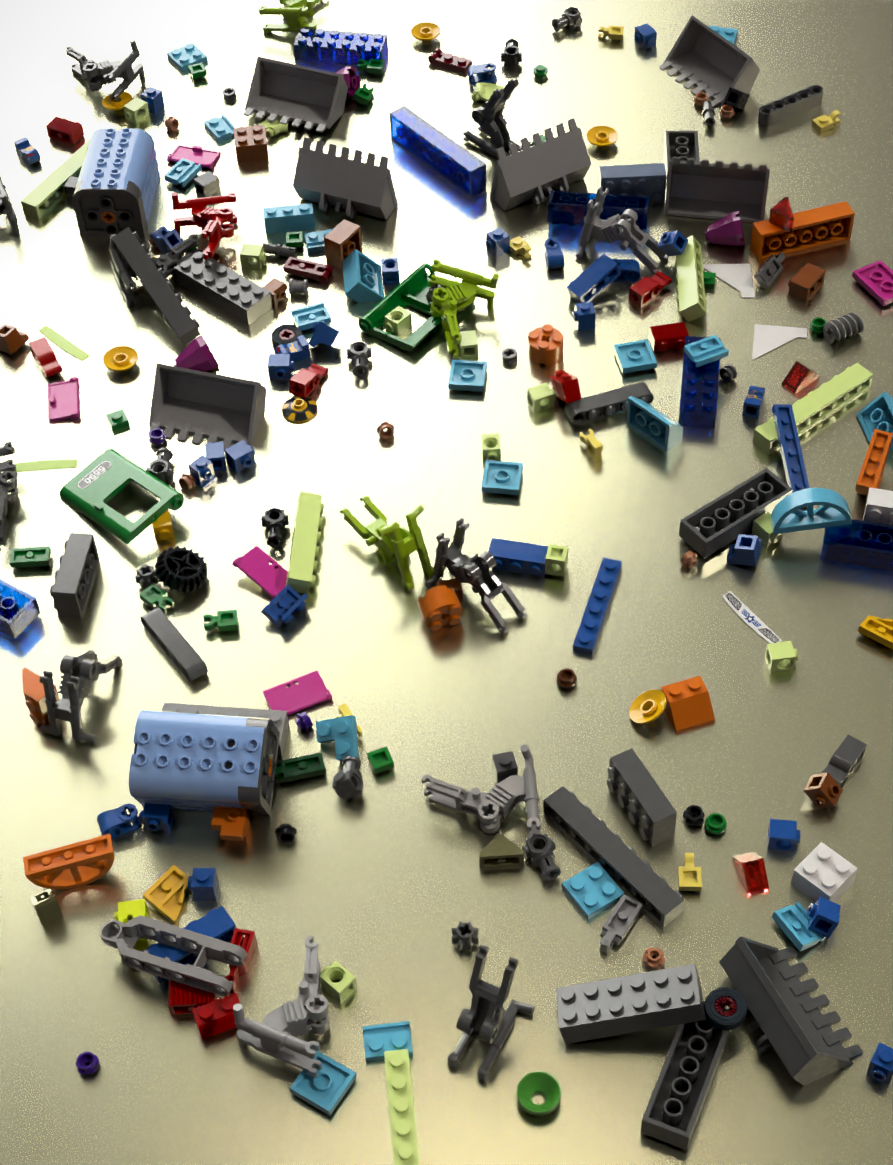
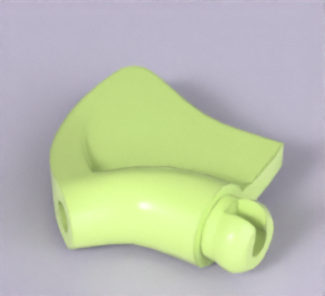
[471,82,505,102]
[258,116,288,137]

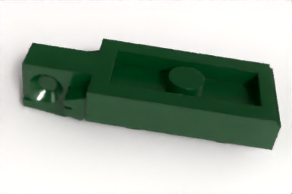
[274,752,326,783]

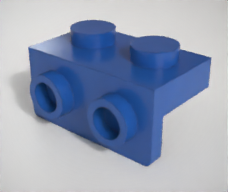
[261,585,308,628]

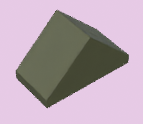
[479,833,524,869]
[30,889,63,925]

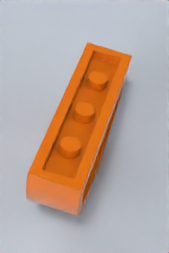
[855,429,893,496]
[23,834,115,889]

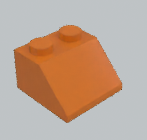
[22,667,60,725]
[661,676,715,733]

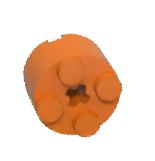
[528,324,563,366]
[417,585,463,631]

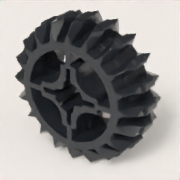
[155,545,208,594]

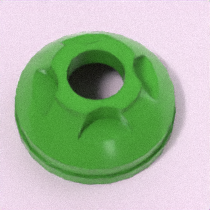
[517,1071,561,1116]

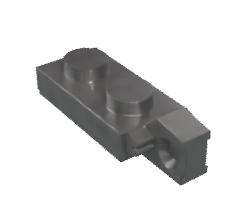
[754,252,786,289]
[599,895,644,954]

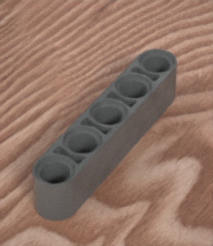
[758,85,823,127]
[565,382,654,425]
[140,607,208,682]

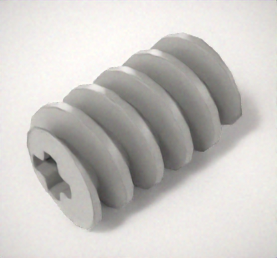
[823,312,864,344]

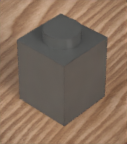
[492,751,518,783]

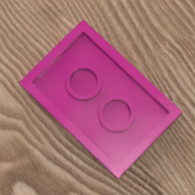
[852,260,893,306]

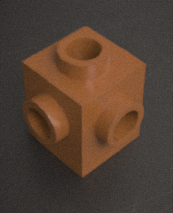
[803,772,843,808]

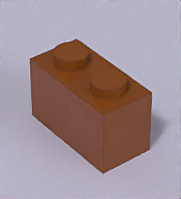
[788,263,826,302]

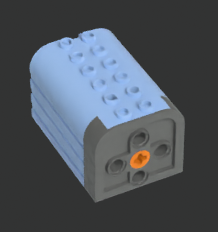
[72,128,160,238]
[129,710,280,816]

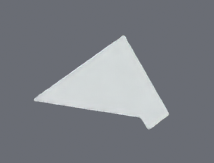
[703,264,755,298]
[752,324,807,360]

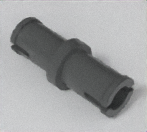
[702,101,715,126]
[263,242,296,257]

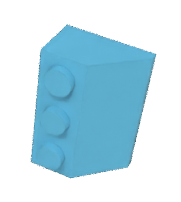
[263,203,315,234]
[343,249,384,303]
[856,391,893,452]
[626,396,683,451]

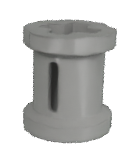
[289,278,308,295]

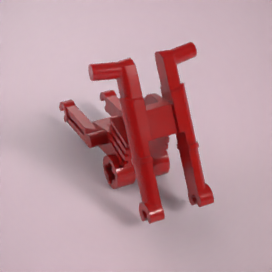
[171,192,238,260]

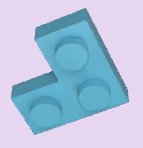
[316,715,359,761]

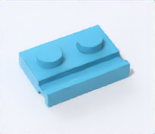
[204,114,235,142]
[164,158,202,187]
[304,229,333,253]
[291,302,332,331]
[684,334,729,367]
[772,902,826,951]
[362,1021,413,1062]

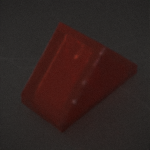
[769,197,794,232]
[782,361,820,394]
[732,851,769,896]

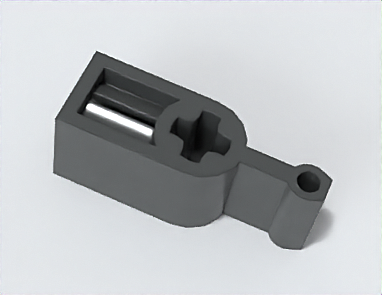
[821,734,867,786]

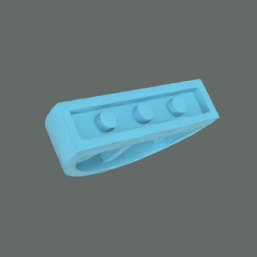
[771,488,852,534]

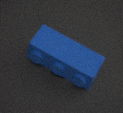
[567,253,621,303]
[488,538,548,577]

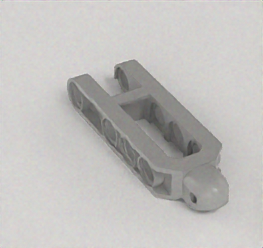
[100,915,247,996]

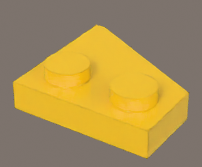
[857,615,893,649]
[143,865,188,925]

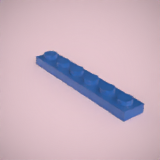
[772,404,810,492]
[573,557,622,655]

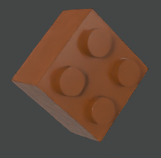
[233,125,269,163]
[324,219,363,271]

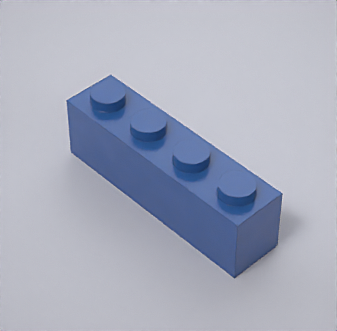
[143,906,236,983]

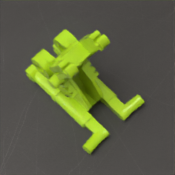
[258,0,322,39]
[429,259,499,359]
[339,495,434,591]

